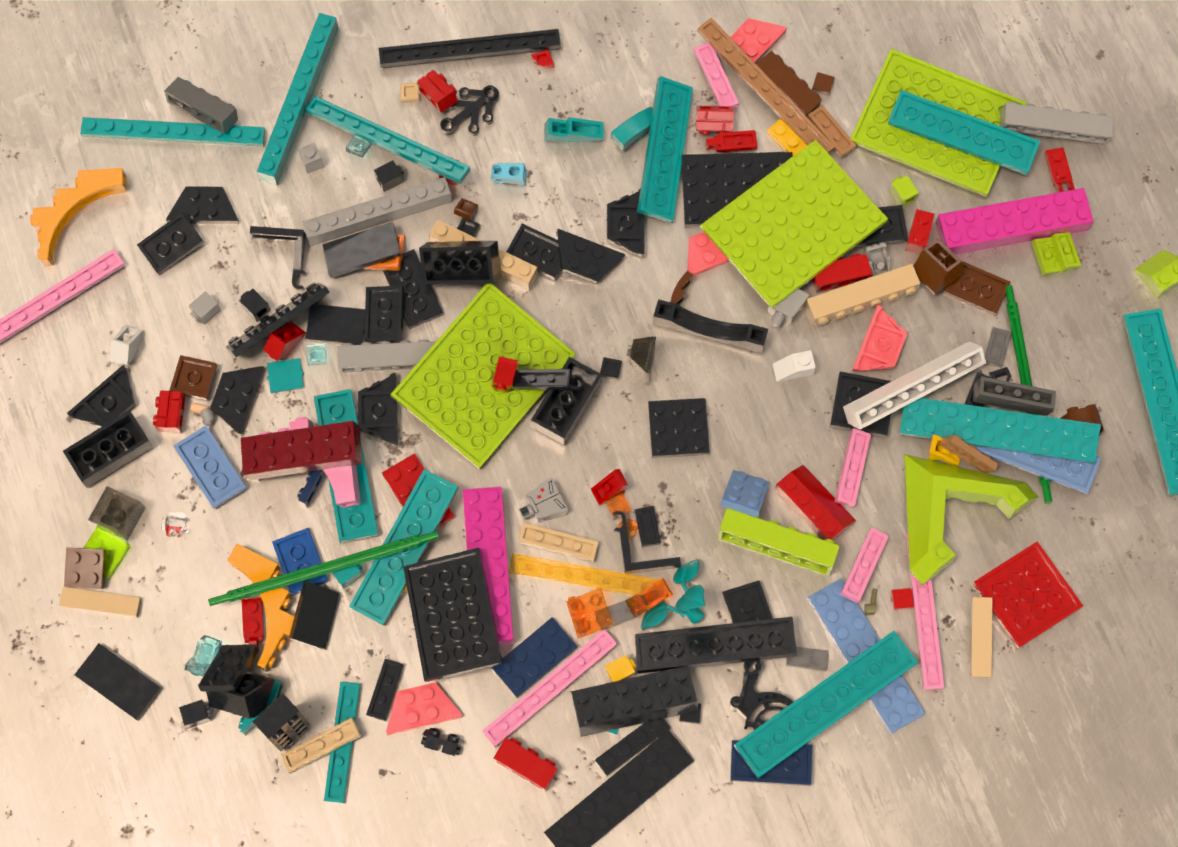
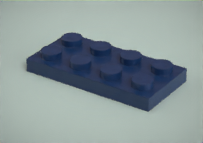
[491,617,578,699]
[730,740,812,786]

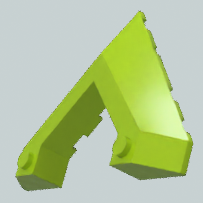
[904,454,1039,586]

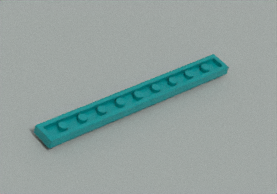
[305,96,470,184]
[80,117,265,147]

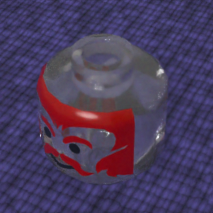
[161,512,190,538]

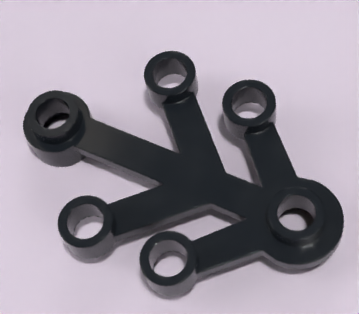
[440,85,499,136]

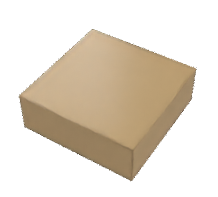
[400,83,419,103]

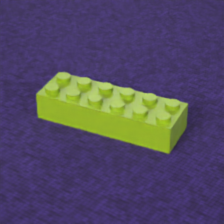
[717,508,840,577]

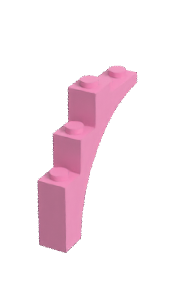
[260,417,361,508]

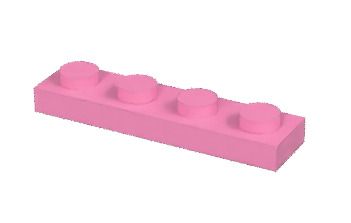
[694,43,739,108]
[834,428,871,507]
[840,527,889,603]

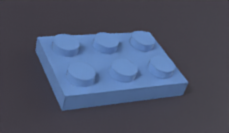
[720,470,770,518]

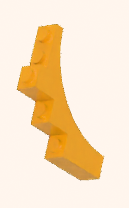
[30,168,126,266]
[227,544,294,672]

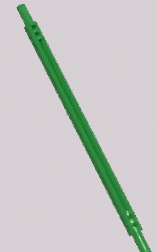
[1006,285,1052,504]
[208,531,439,606]

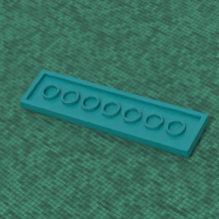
[637,76,693,223]
[888,90,1040,175]
[313,389,379,544]
[349,469,459,626]

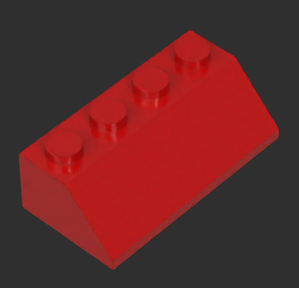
[775,465,856,541]

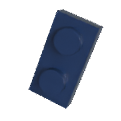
[297,470,325,508]

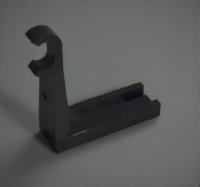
[250,226,306,291]
[612,511,681,574]

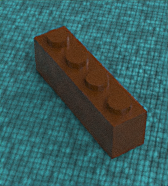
[756,51,822,117]

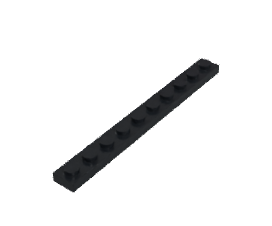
[378,29,561,67]

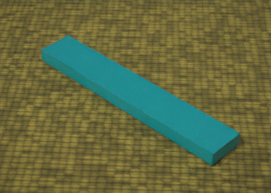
[323,682,361,804]

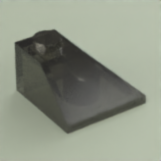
[627,336,656,385]

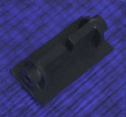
[421,728,464,757]

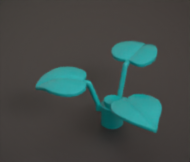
[641,559,705,630]

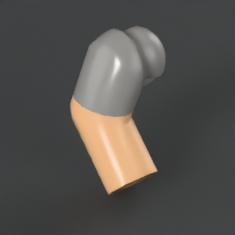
[191,402,214,426]

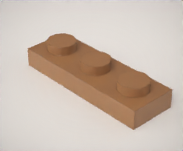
[807,105,856,158]
[940,435,998,473]

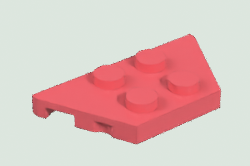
[730,18,787,79]
[688,232,729,276]
[852,305,907,372]
[386,682,462,736]

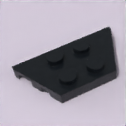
[166,186,239,224]
[607,189,644,257]
[556,228,625,283]
[67,365,136,428]
[210,366,265,436]
[358,373,398,445]

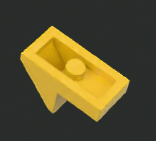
[929,435,960,466]

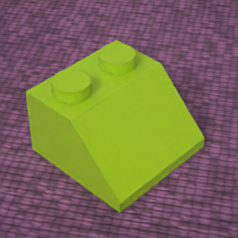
[1133,250,1178,299]

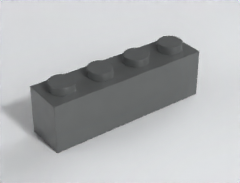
[164,77,238,134]
[973,376,1056,416]

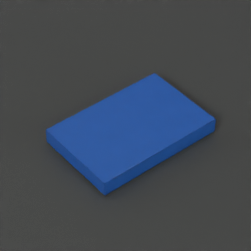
[272,528,329,596]

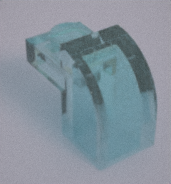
[184,635,222,676]

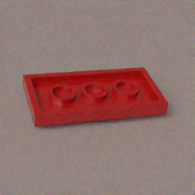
[382,453,455,528]

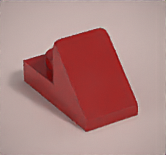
[591,469,628,506]

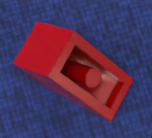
[263,322,306,361]
[491,356,518,392]

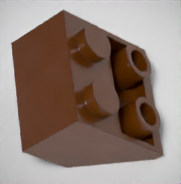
[913,238,964,295]

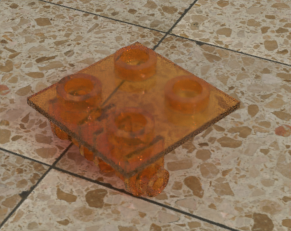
[566,587,613,638]

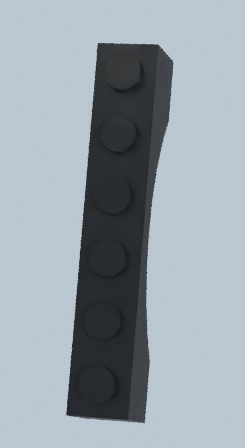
[653,299,768,354]

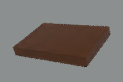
[943,261,1010,316]

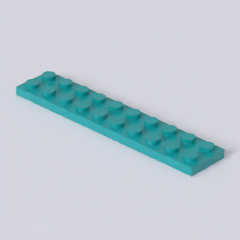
[1123,308,1178,496]
[899,398,1101,464]
[734,631,918,778]

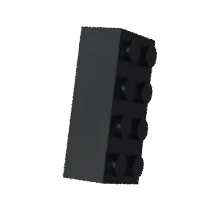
[419,240,502,284]
[531,357,602,445]
[63,410,153,488]
[252,694,310,752]

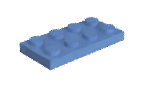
[174,426,247,509]

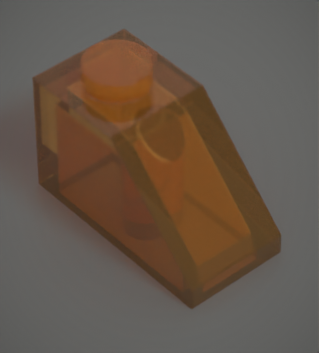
[625,578,673,618]

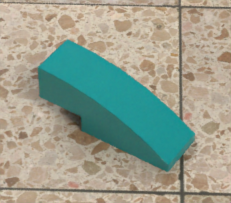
[611,107,653,150]
[544,117,604,142]

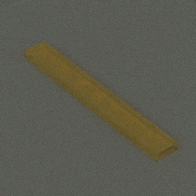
[509,553,666,601]

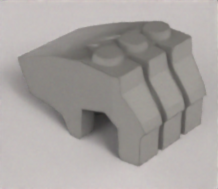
[863,242,891,277]

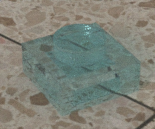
[346,135,371,158]
[306,344,327,366]

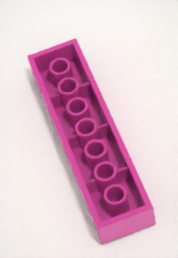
[936,188,1094,255]
[463,486,514,645]

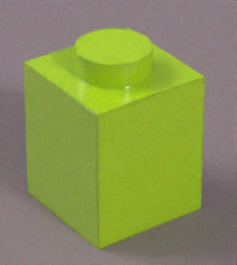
[889,175,919,207]

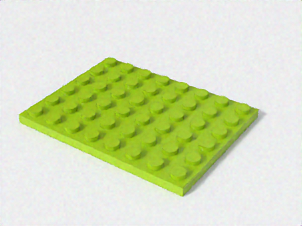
[850,48,1027,197]
[700,140,888,309]
[390,283,576,469]

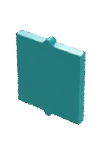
[267,358,304,393]

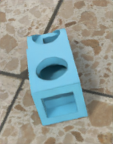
[491,163,527,186]

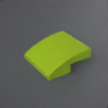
[1031,232,1081,276]

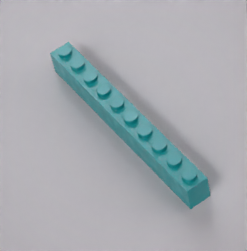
[257,13,339,186]

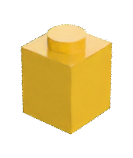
[605,655,637,682]

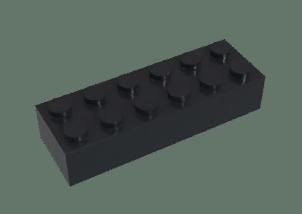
[571,666,698,737]

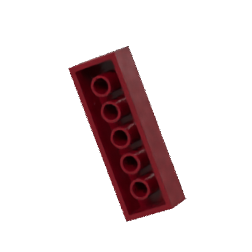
[241,421,363,480]

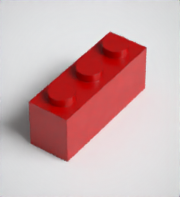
[812,253,872,293]
[493,737,558,792]

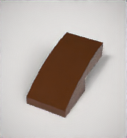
[670,270,693,305]

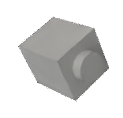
[298,143,324,174]
[189,291,221,325]

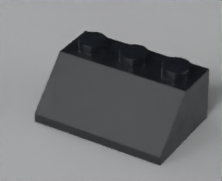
[206,671,275,719]

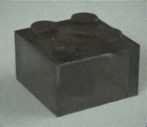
[88,486,146,542]

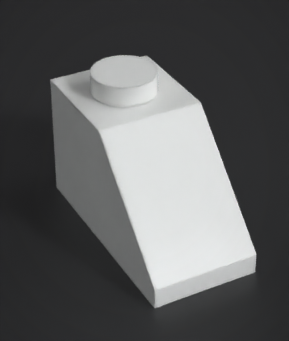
[109,325,143,365]
[772,350,815,382]

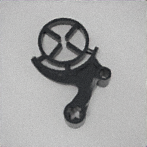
[729,661,793,731]

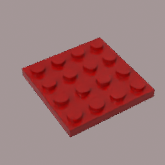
[972,541,1083,649]

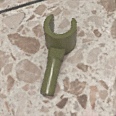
[864,588,877,615]

